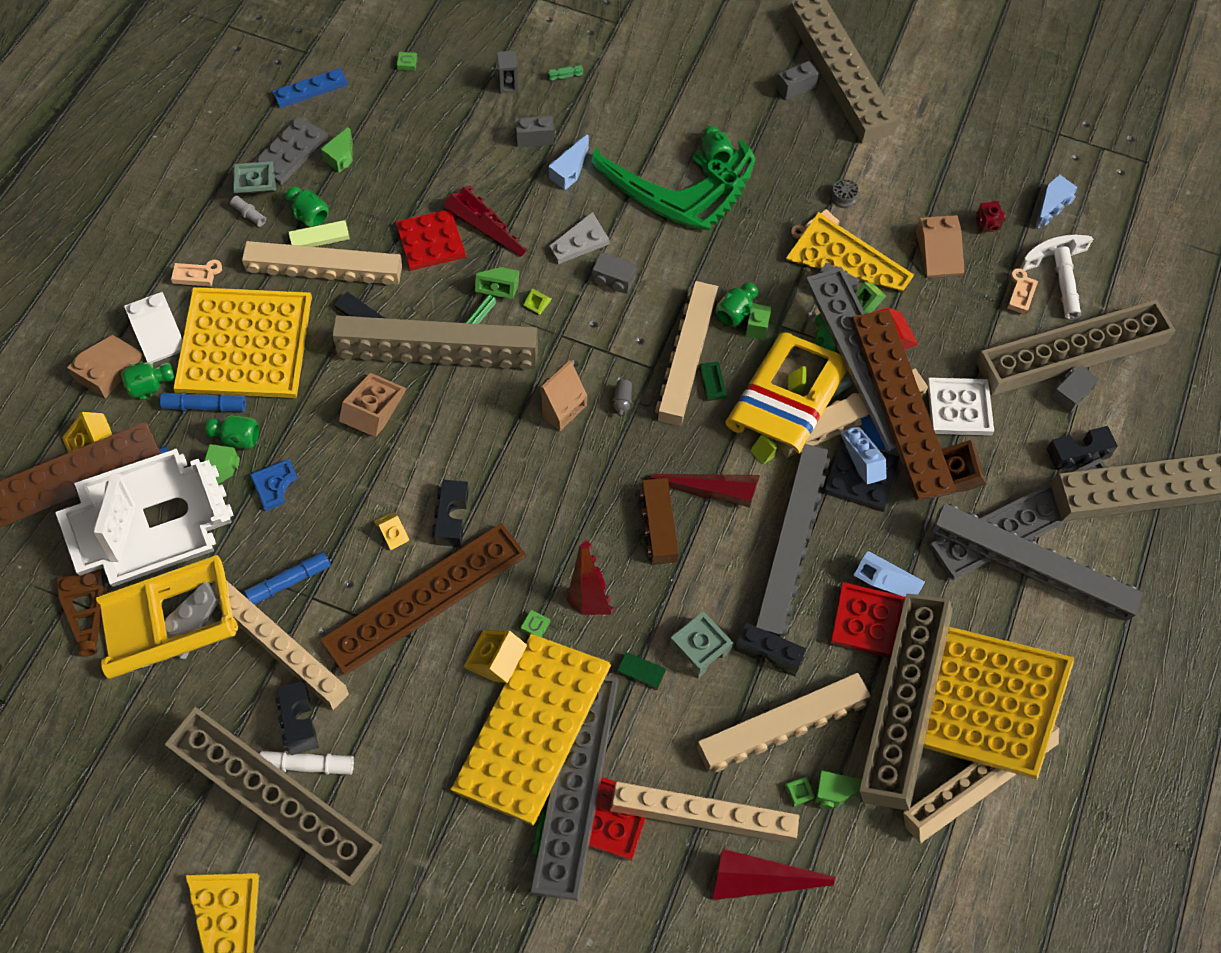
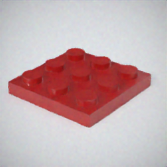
[396,209,466,271]
[830,582,905,658]
[589,777,646,862]

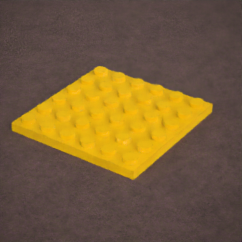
[174,287,312,398]
[923,627,1074,780]

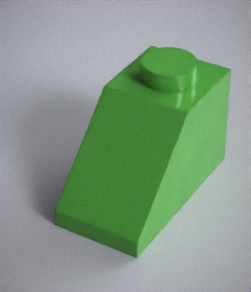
[321,127,353,172]
[475,267,519,299]
[855,282,886,314]
[745,303,771,341]
[205,444,240,484]
[814,771,862,809]

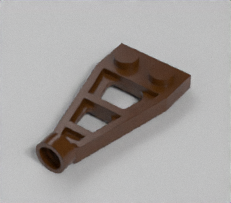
[57,569,105,657]

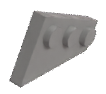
[550,212,609,264]
[164,582,220,659]

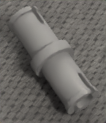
[230,196,266,227]

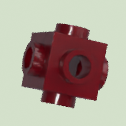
[976,201,1006,232]

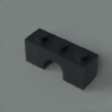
[1046,426,1118,470]
[431,479,469,547]
[735,623,807,676]
[275,680,319,755]

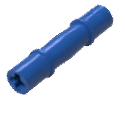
[160,393,246,412]
[244,552,331,605]

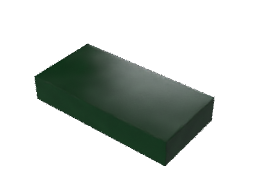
[699,361,727,401]
[617,652,666,690]

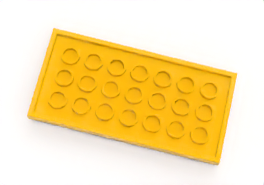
[451,634,611,826]

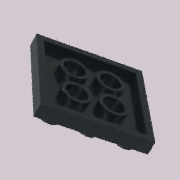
[824,439,900,512]

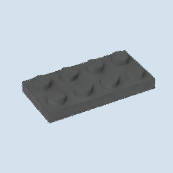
[253,116,328,185]

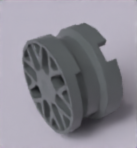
[831,179,859,208]

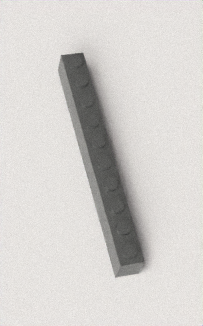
[756,444,830,637]
[930,503,1143,621]

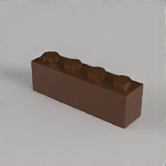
[639,478,679,565]

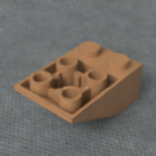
[541,360,587,431]

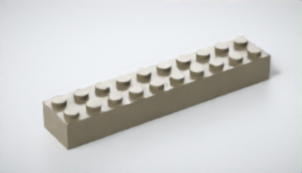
[788,0,898,144]
[976,299,1176,395]
[333,316,538,370]
[1050,453,1221,521]
[860,593,952,811]
[165,707,383,886]

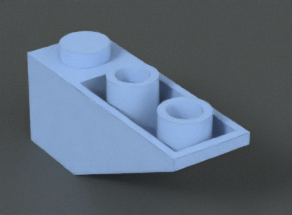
[549,135,589,190]
[1035,175,1077,229]
[841,427,886,484]
[854,551,925,597]

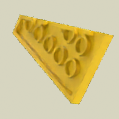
[786,212,914,292]
[186,874,259,953]

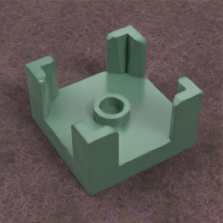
[669,611,733,678]

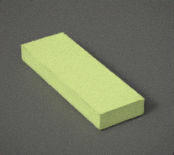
[289,220,350,247]

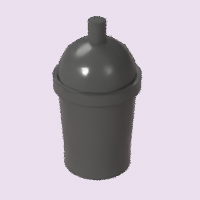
[612,380,632,417]

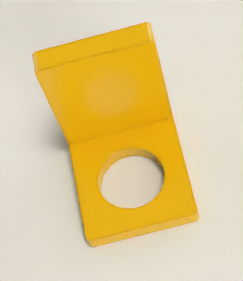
[374,512,409,550]

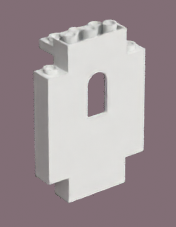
[56,449,234,587]

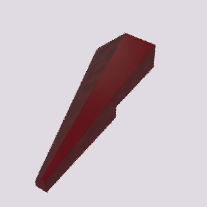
[443,185,528,257]
[650,474,760,508]
[567,540,615,615]
[712,849,836,901]

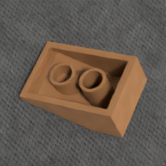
[916,215,965,278]
[67,335,144,399]
[339,373,406,437]

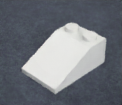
[124,292,183,363]

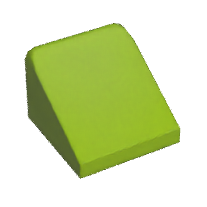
[523,289,551,315]
[788,366,806,394]
[751,434,777,464]

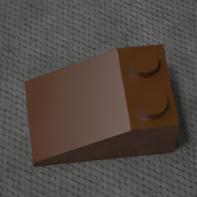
[941,440,987,492]

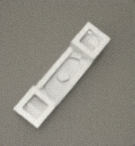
[1020,235,1093,271]

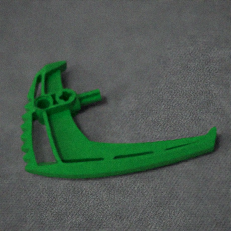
[591,139,755,231]

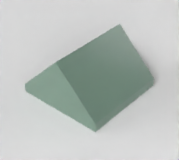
[234,161,276,194]

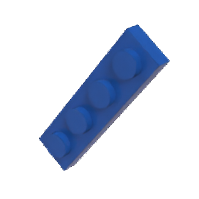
[273,68,348,108]

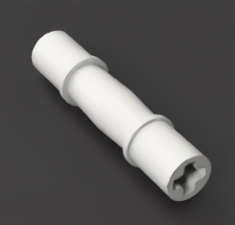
[1054,247,1081,320]
[260,751,354,775]

